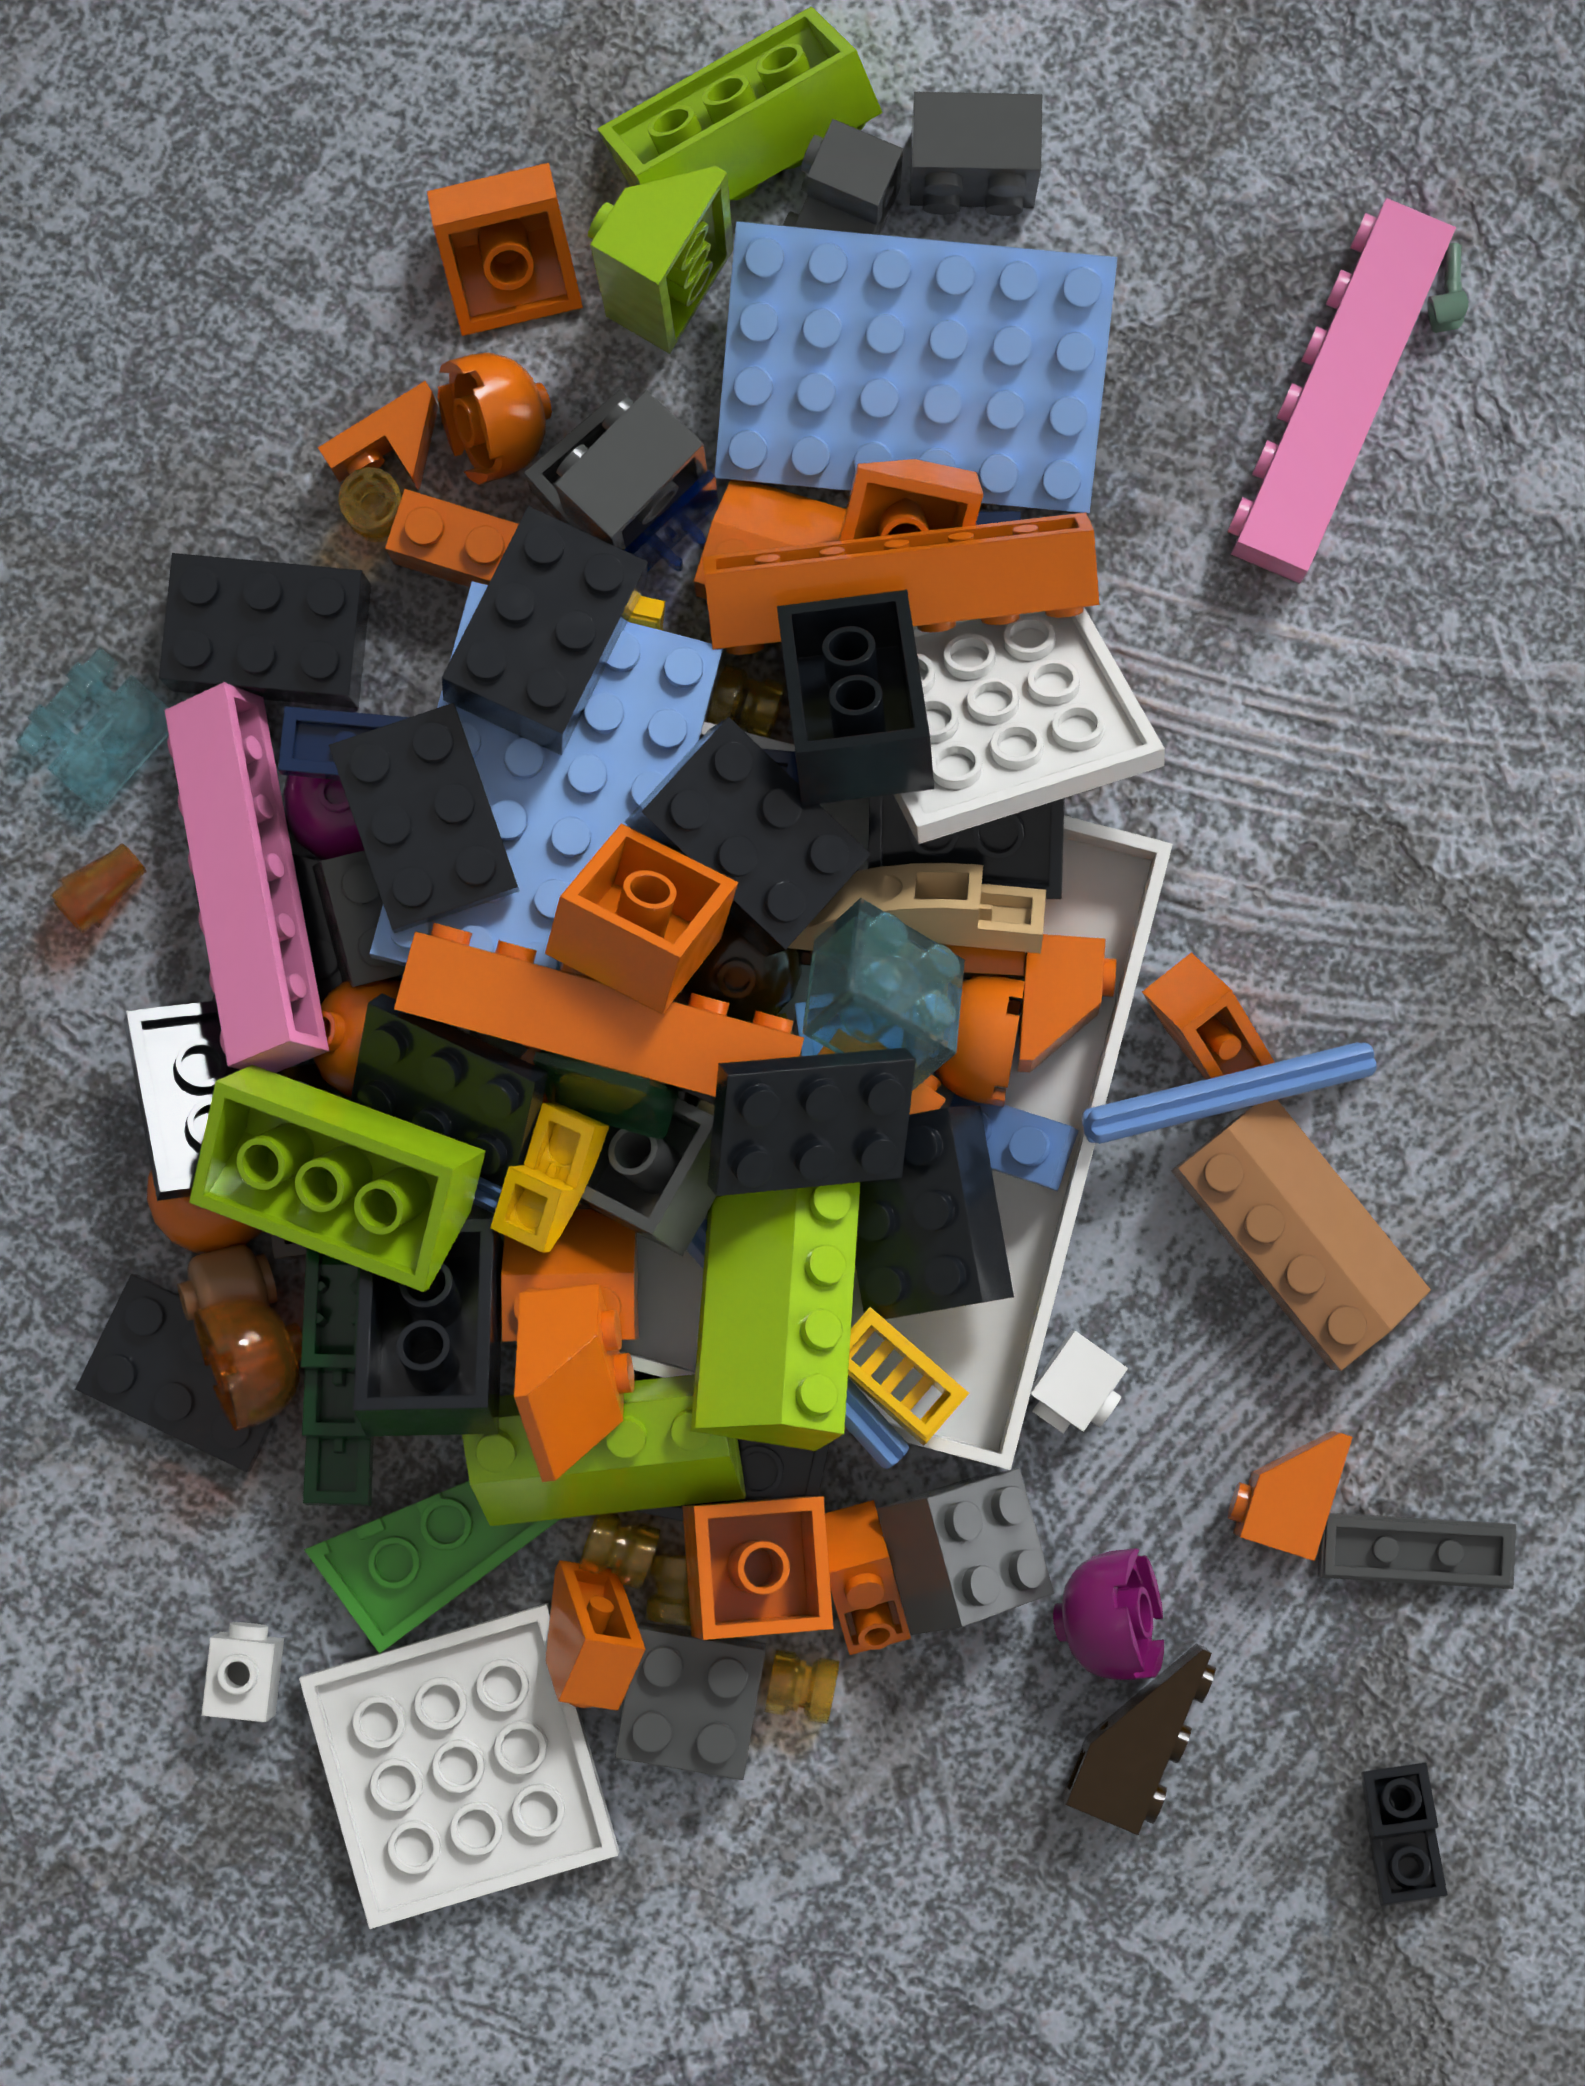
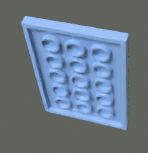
[714,221,1118,513]
[369,581,723,970]

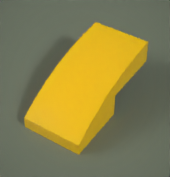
[490,1102,609,1253]

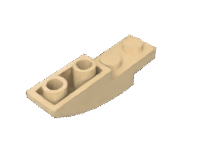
[788,863,1046,960]

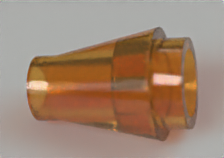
[49,843,147,934]

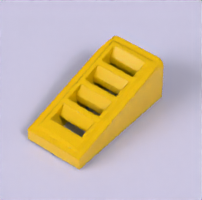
[848,1307,969,1446]

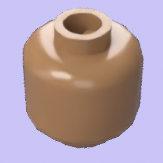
[177,1244,277,1335]

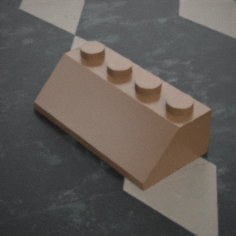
[1171,1100,1431,1371]

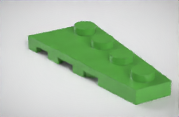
[304,1481,560,1654]

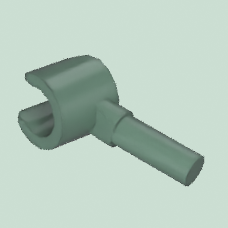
[1427,243,1469,333]

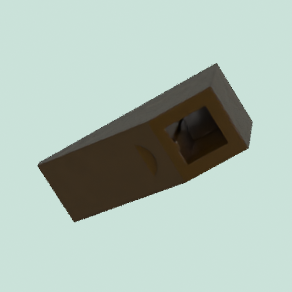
[1062,1643,1216,1835]

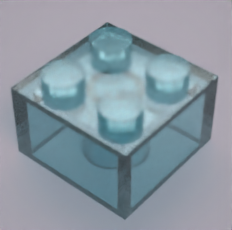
[802,898,965,1091]

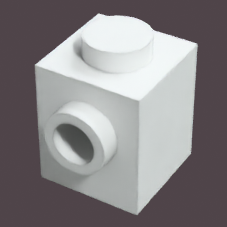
[1030,1330,1128,1434]
[201,1622,284,1722]

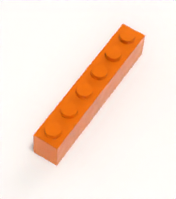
[702,512,1099,655]
[394,923,804,1097]

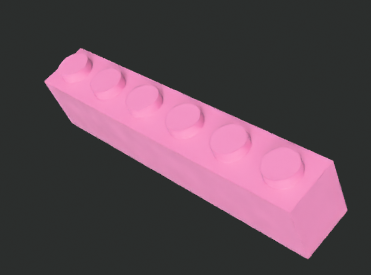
[1227,198,1456,584]
[164,682,329,1073]

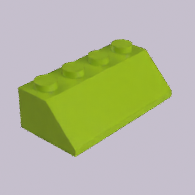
[597,6,883,201]
[588,166,734,354]
[189,1065,486,1292]
[691,1182,860,1451]
[462,1374,746,1526]

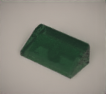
[533,1050,679,1139]

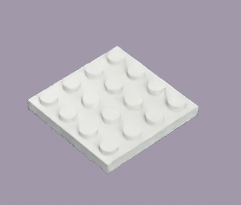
[893,607,1165,844]
[299,1603,620,1929]

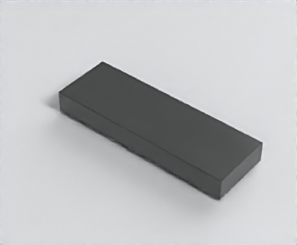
[1318,1512,1516,1589]

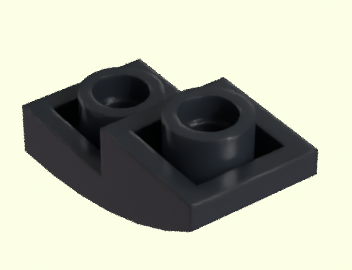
[1361,1762,1448,1907]

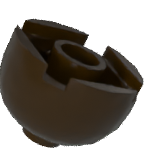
[681,921,802,1023]

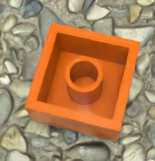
[545,823,738,1014]
[682,1496,833,1640]

